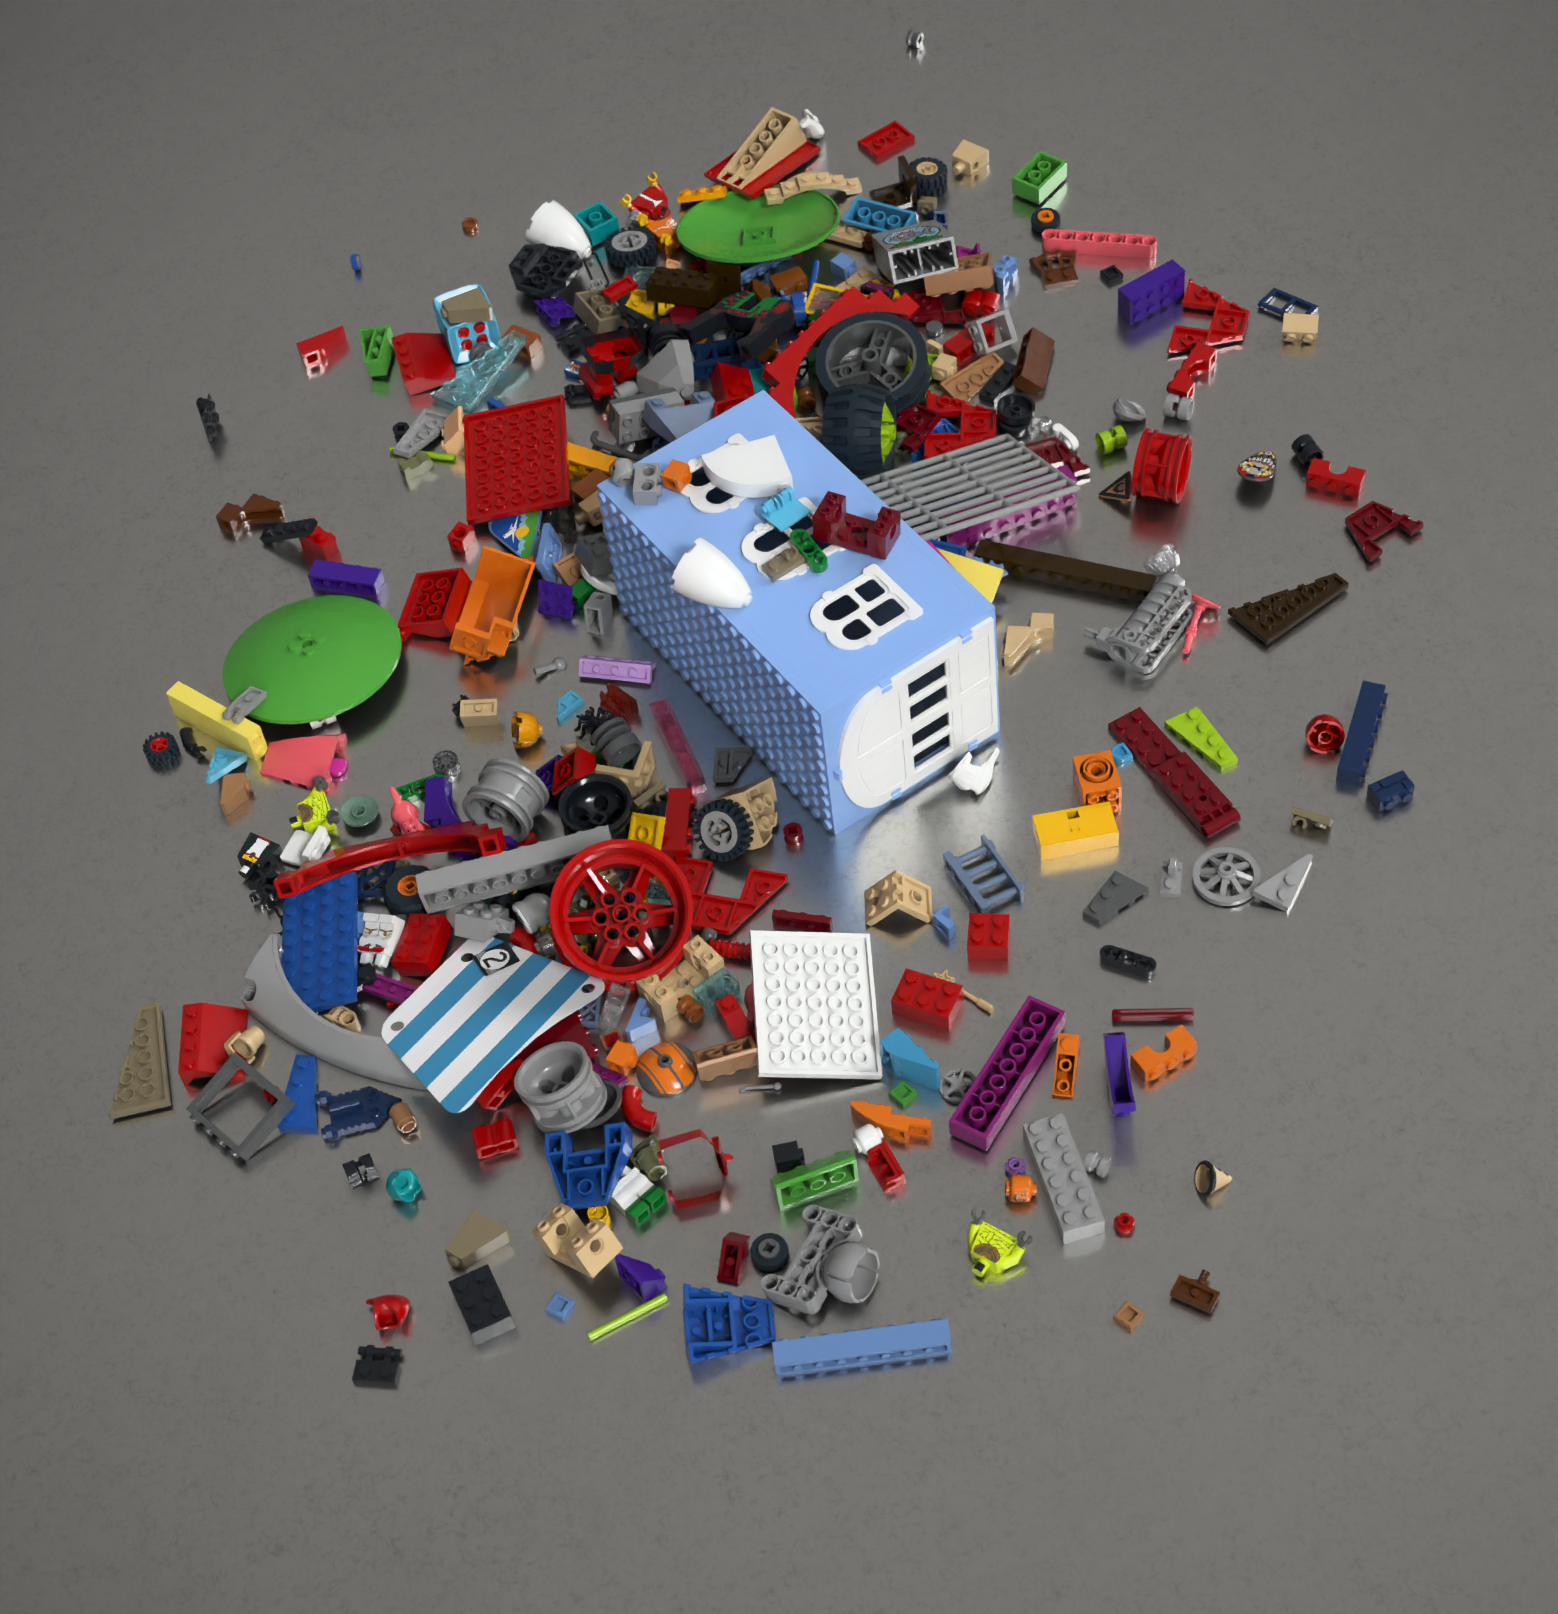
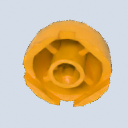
[511,711,542,748]

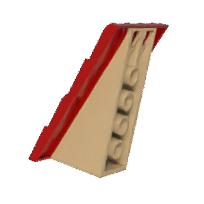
[704,107,821,199]

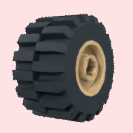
[910,157,947,197]

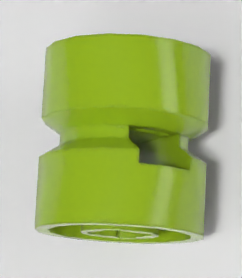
[1095,425,1128,455]

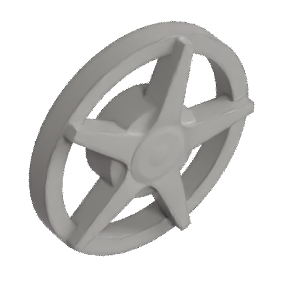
[939,1068,976,1104]

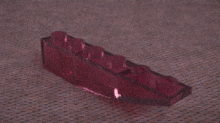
[649,698,707,796]

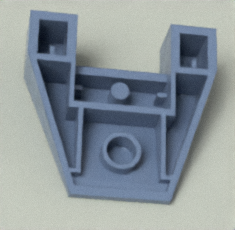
[642,391,715,443]

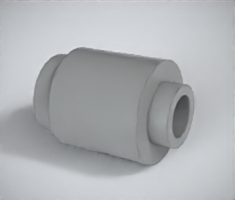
[613,381,638,399]

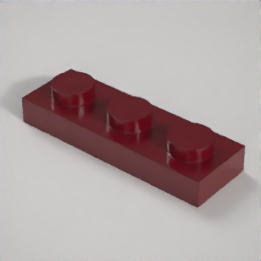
[772,909,833,933]

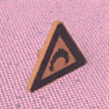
[1098,471,1132,502]

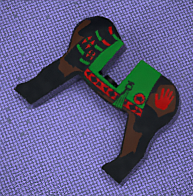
[678,291,796,359]

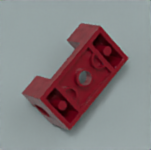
[812,491,901,560]

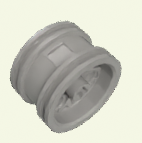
[462,758,549,843]

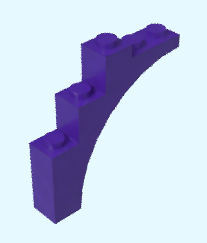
[424,776,518,862]

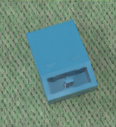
[879,1028,940,1091]

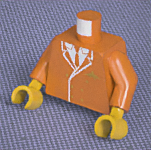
[637,213,680,254]

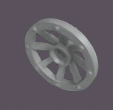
[1192,847,1261,906]

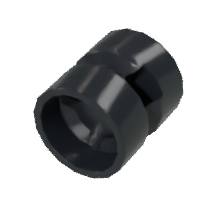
[1291,434,1324,468]
[342,1153,379,1189]

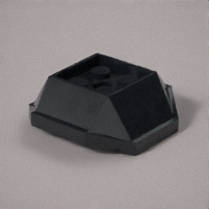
[508,243,582,298]

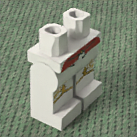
[357,913,405,968]

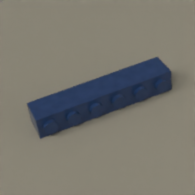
[1336,681,1388,785]

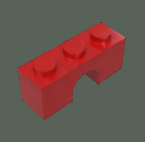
[1306,458,1366,498]

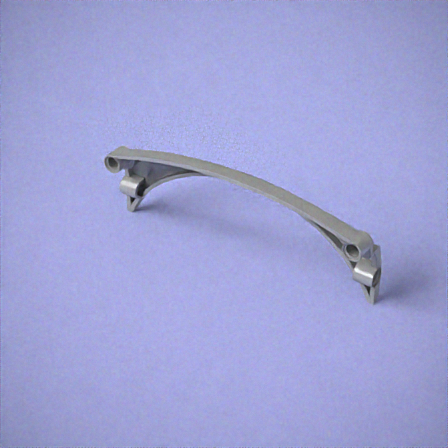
[241,932,429,1091]

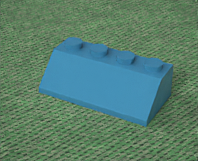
[842,196,917,233]

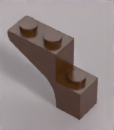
[216,493,286,533]

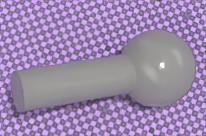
[533,657,567,675]

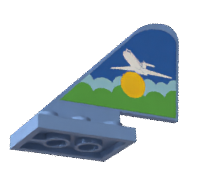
[488,510,563,583]

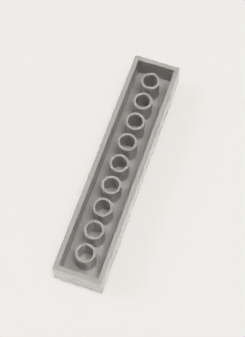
[415,825,613,914]

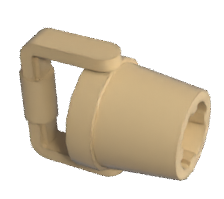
[224,1026,265,1069]

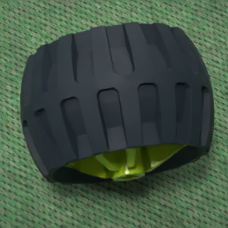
[822,383,897,480]

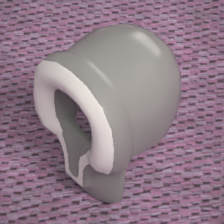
[512,893,550,934]

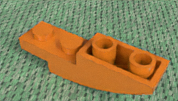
[850,1101,933,1142]

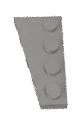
[393,409,448,458]

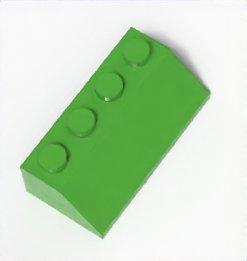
[769,1150,859,1209]

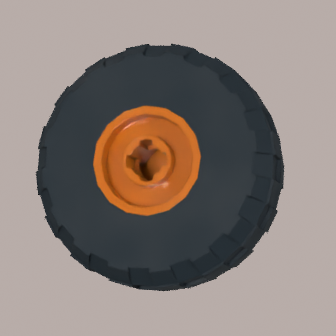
[382,865,433,916]

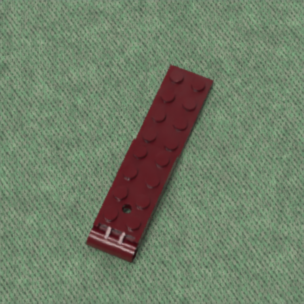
[1108,707,1241,839]

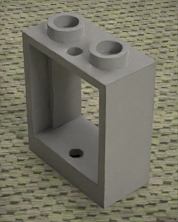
[967,308,1018,356]

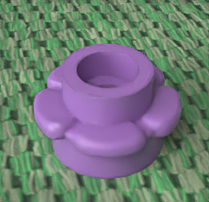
[1005,1157,1026,1176]

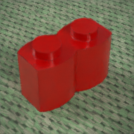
[962,289,1000,317]
[471,1119,519,1159]

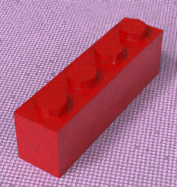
[662,788,697,862]

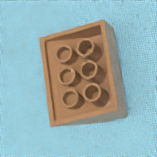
[924,252,994,297]

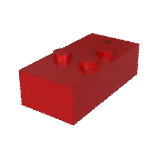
[710,362,755,402]

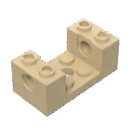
[636,935,727,1023]
[531,1203,623,1278]

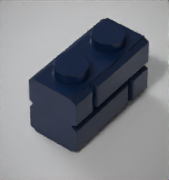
[1367,770,1415,811]

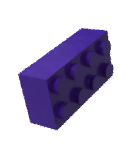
[1118,259,1185,325]

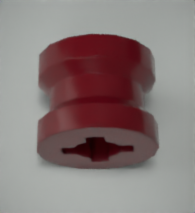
[783,822,804,847]

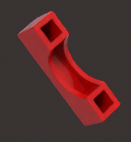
[1166,342,1217,398]

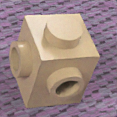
[932,353,957,381]

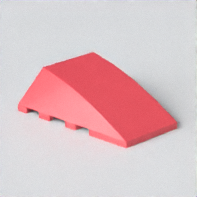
[260,733,346,794]

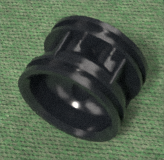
[558,774,634,839]

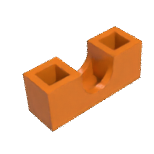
[1130,1024,1197,1083]

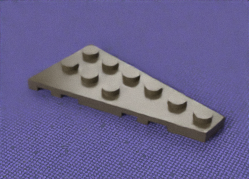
[109,1003,171,1119]

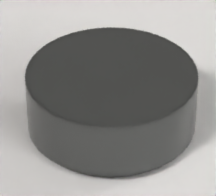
[926,320,943,337]

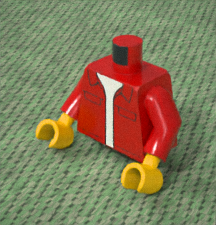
[620,172,671,221]

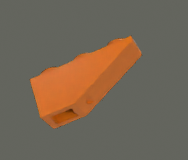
[1052,1033,1081,1098]

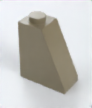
[440,287,494,324]
[444,1210,512,1269]

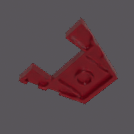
[907,286,966,324]
[896,404,941,453]
[1022,436,1090,481]
[1345,501,1424,562]

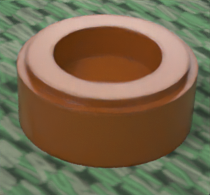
[462,217,479,233]

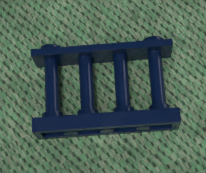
[690,336,761,381]

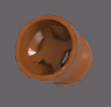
[797,387,816,412]
[676,995,705,1023]

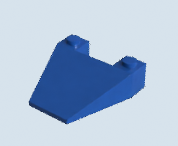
[545,1122,633,1210]

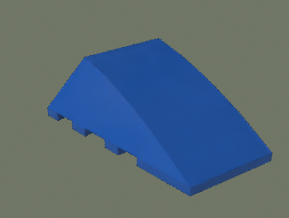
[683,1284,776,1365]

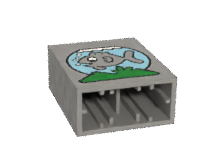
[871,219,959,285]

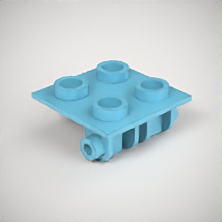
[757,487,811,532]

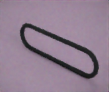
[582,252,609,288]

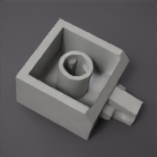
[455,901,515,942]

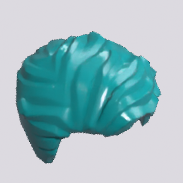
[386,1168,422,1202]

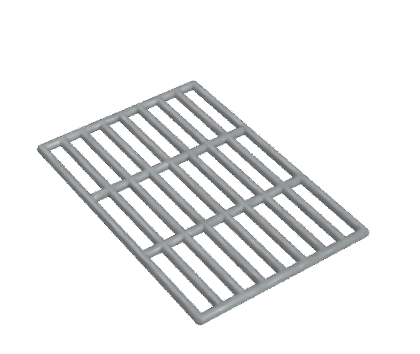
[861,433,1080,541]

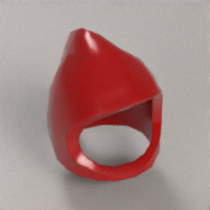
[366,1295,410,1331]

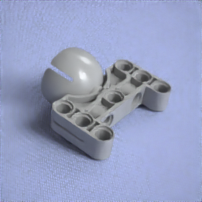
[760,1205,879,1315]

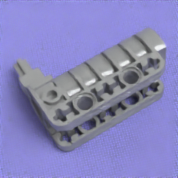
[1083,574,1193,674]

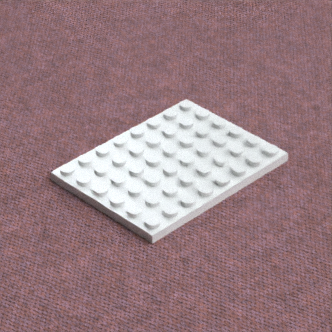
[749,930,882,1079]

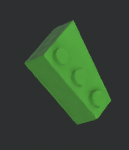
[359,325,395,377]

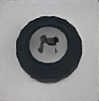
[750,1233,789,1272]

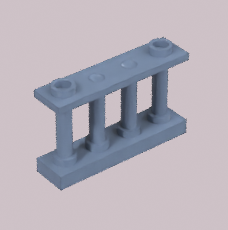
[943,834,1025,914]

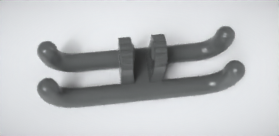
[590,431,652,463]

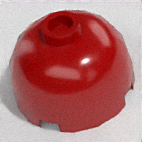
[1305,714,1345,754]

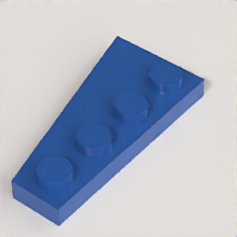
[277,1054,317,1131]

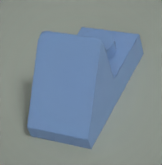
[626,997,657,1042]

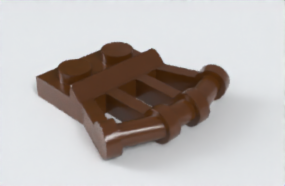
[1029,249,1078,290]

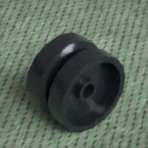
[996,393,1035,437]

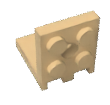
[595,741,656,799]
[864,870,933,926]

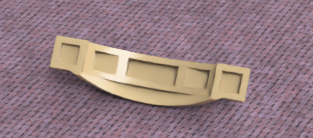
[764,171,862,205]

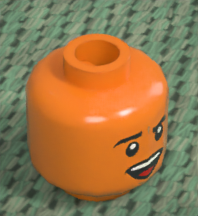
[1005,1174,1036,1203]

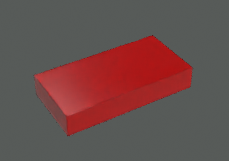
[601,275,638,304]

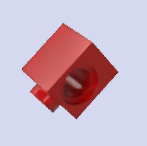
[447,521,476,553]

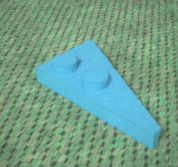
[206,746,247,784]

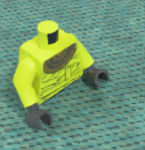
[289,776,340,834]
[967,1208,1033,1277]

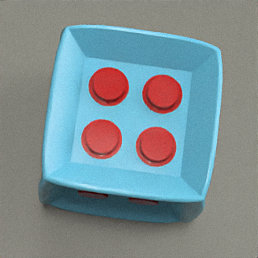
[433,284,501,364]

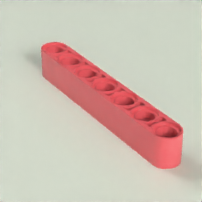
[1042,229,1157,258]

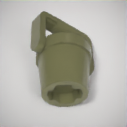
[630,1135,667,1181]

